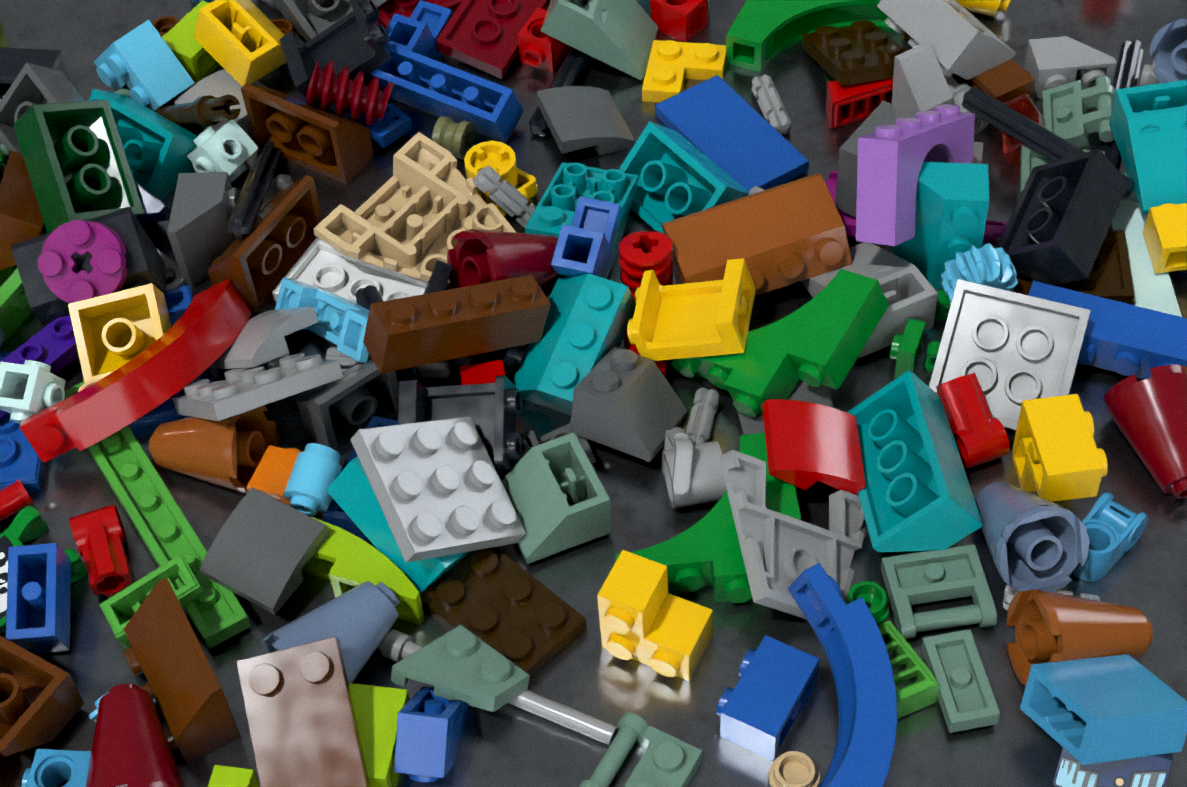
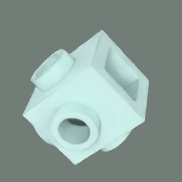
[187,119,258,183]
[0,360,66,424]

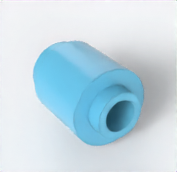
[283,443,342,516]

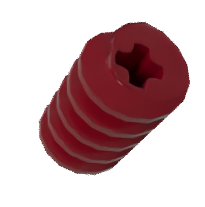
[306,59,394,127]

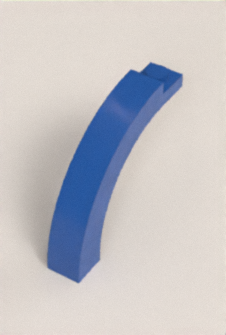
[787,563,897,787]

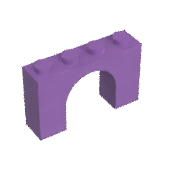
[856,104,975,246]

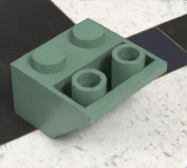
[501,432,613,564]

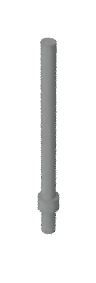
[377,629,618,746]

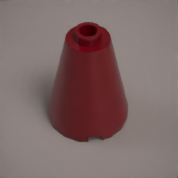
[447,229,561,289]
[1104,364,1187,499]
[85,684,185,787]

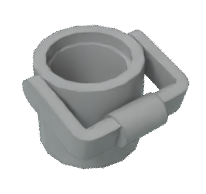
[662,427,727,508]

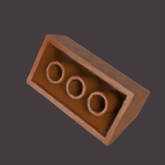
[662,173,852,296]

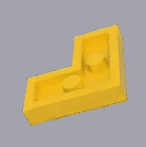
[642,40,726,103]

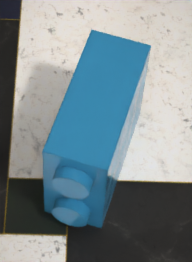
[1020,654,1187,765]

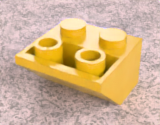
[193,0,287,87]

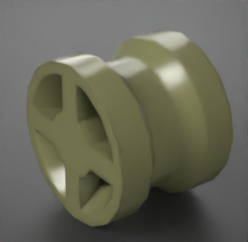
[432,116,476,160]

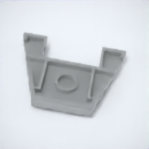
[720,450,865,619]

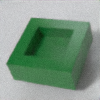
[890,318,926,378]

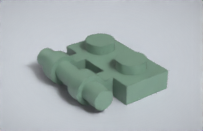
[1042,76,1116,148]

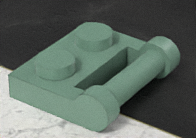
[880,544,997,639]
[579,712,703,787]

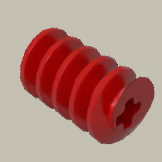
[619,231,673,301]

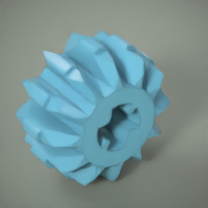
[941,243,1018,303]

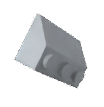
[877,0,1016,80]

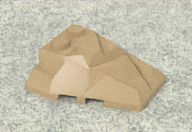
[314,132,517,283]

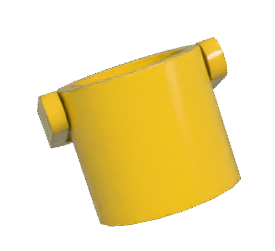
[464,141,539,216]

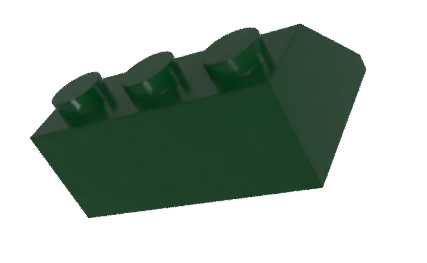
[13,99,144,233]

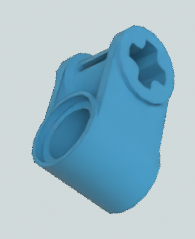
[1072,492,1149,582]

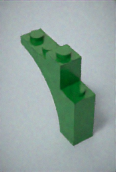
[726,0,897,72]
[671,269,889,417]
[615,433,801,603]

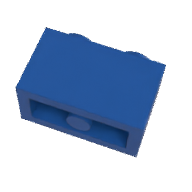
[6,543,71,654]
[716,635,819,761]

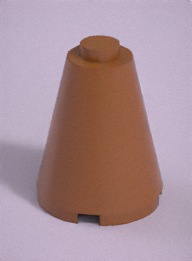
[149,405,279,493]
[1006,589,1153,686]

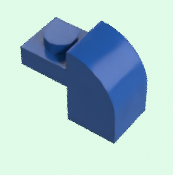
[385,0,453,61]
[551,196,622,278]

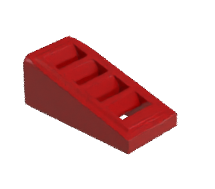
[826,78,893,128]

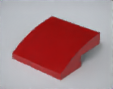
[762,399,866,495]

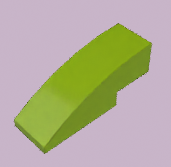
[302,517,425,625]

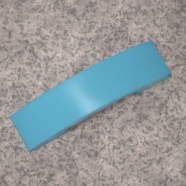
[275,278,369,363]

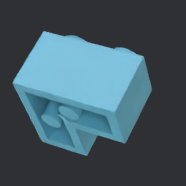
[93,19,195,111]

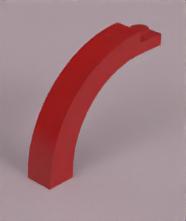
[19,278,251,463]

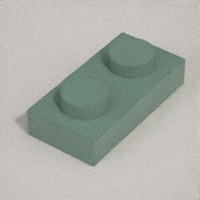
[921,629,1000,733]

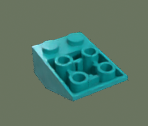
[1109,80,1187,215]
[525,162,639,279]

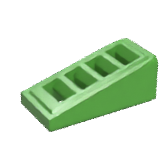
[99,553,204,649]
[877,620,940,719]

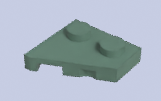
[391,625,530,712]

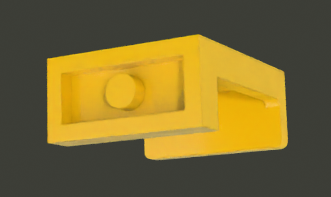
[627,258,756,361]

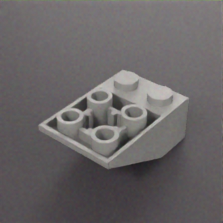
[801,242,938,358]

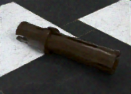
[156,94,241,127]

